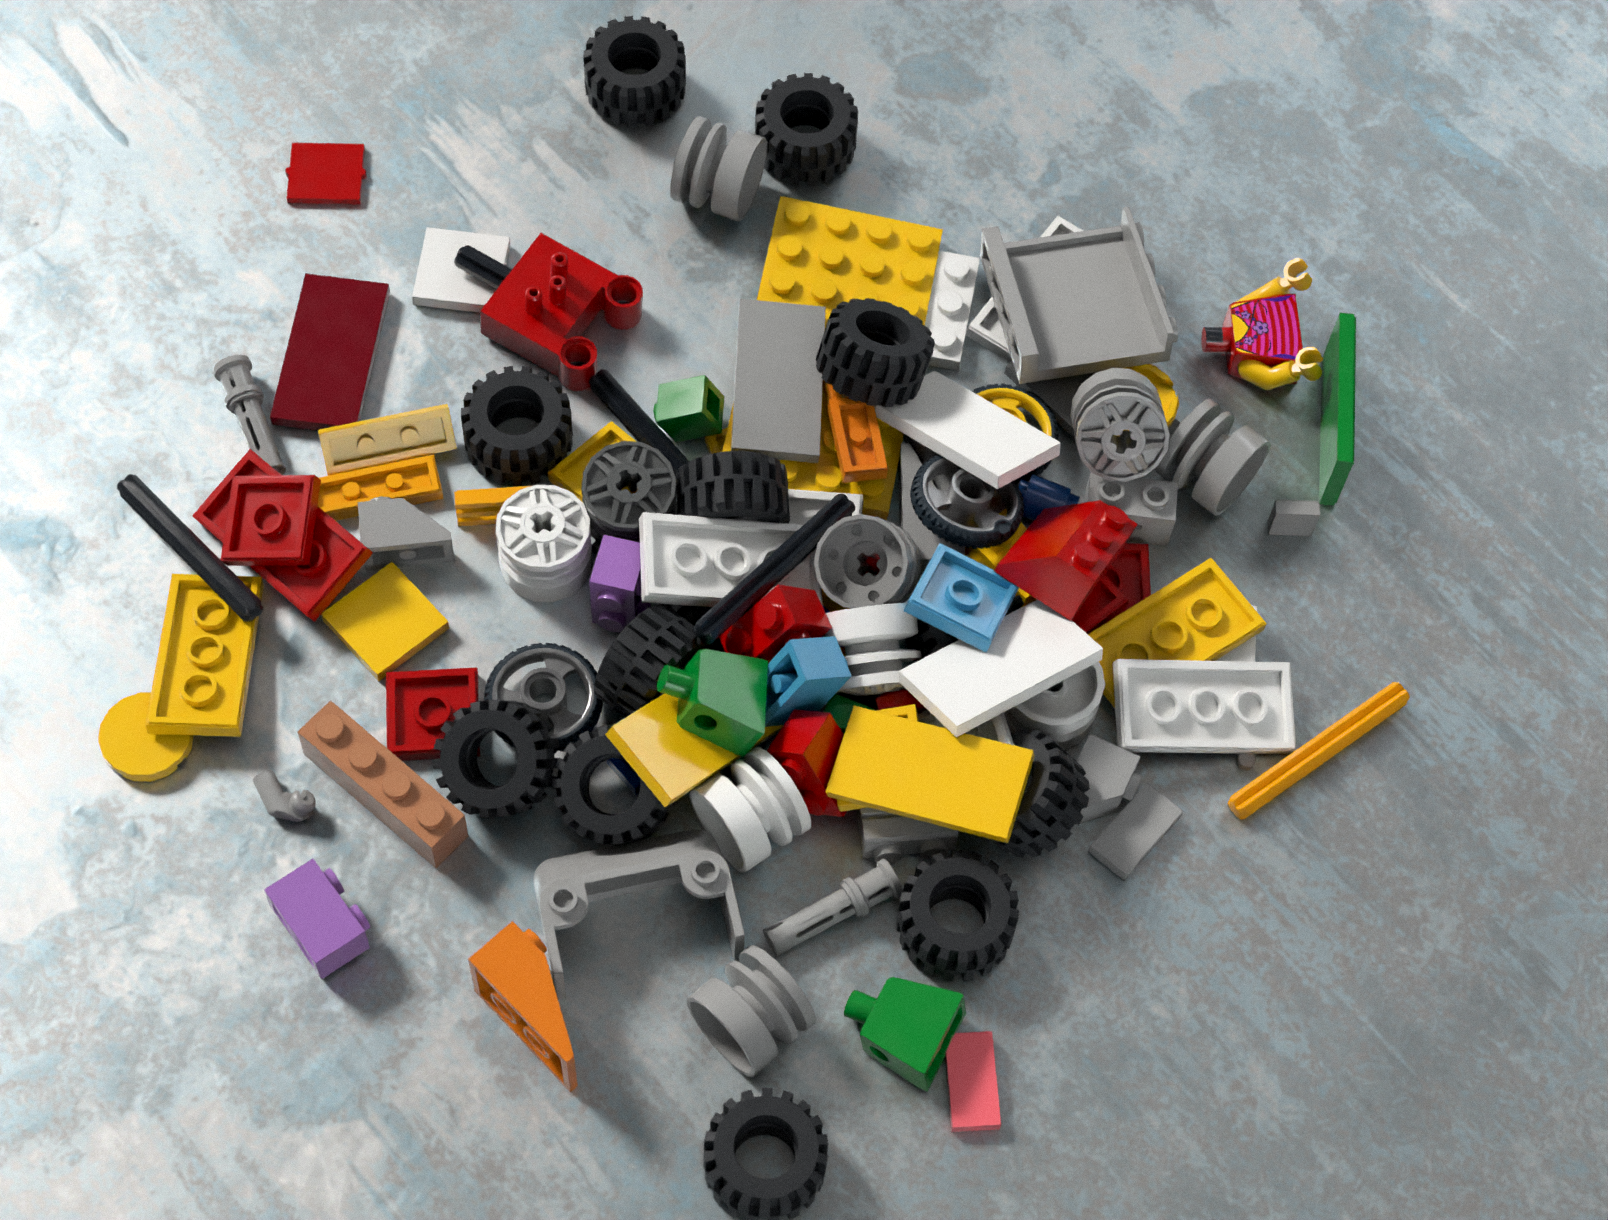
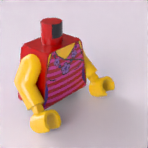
[1201,258,1323,390]

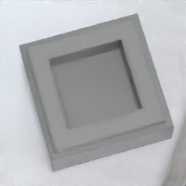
[1267,499,1320,536]

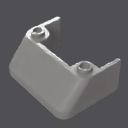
[533,829,745,1000]

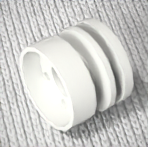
[496,485,592,602]
[823,603,922,697]
[690,747,811,873]

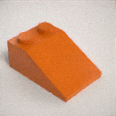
[468,921,578,1093]

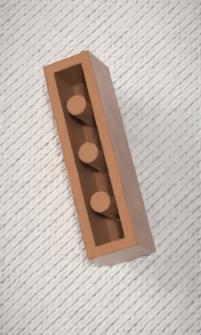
[297,700,469,868]

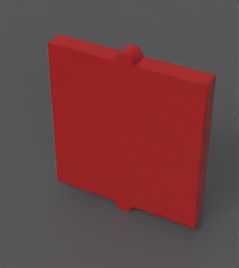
[285,143,367,204]

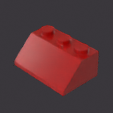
[994,500,1138,621]

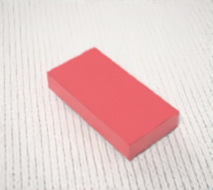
[945,1031,1001,1132]

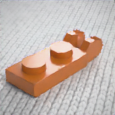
[824,382,888,483]

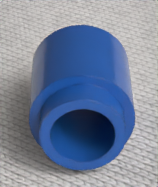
[1019,474,1080,521]

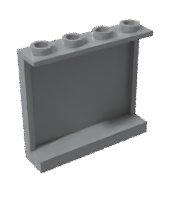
[980,207,1178,384]

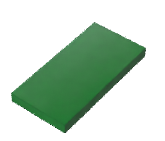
[1319,312,1356,506]

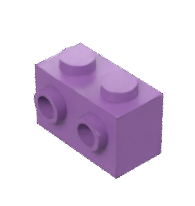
[589,535,651,632]
[264,858,371,980]

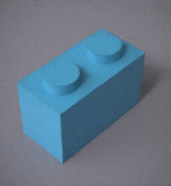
[765,636,852,727]

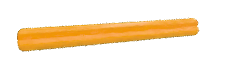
[1227,682,1410,819]

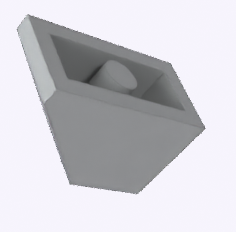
[358,497,455,570]
[1074,734,1143,826]

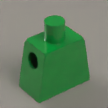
[657,649,768,757]
[844,977,966,1092]

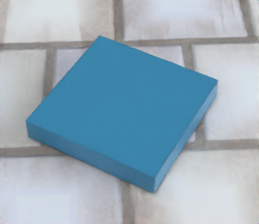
[904,543,1019,653]

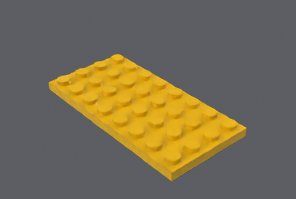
[722,196,943,521]

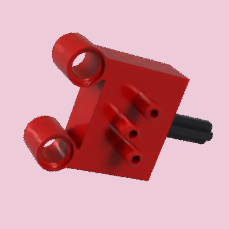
[454,233,643,391]

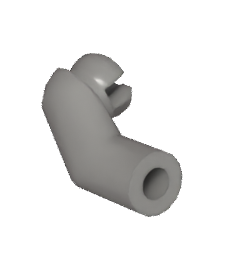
[253,770,316,822]

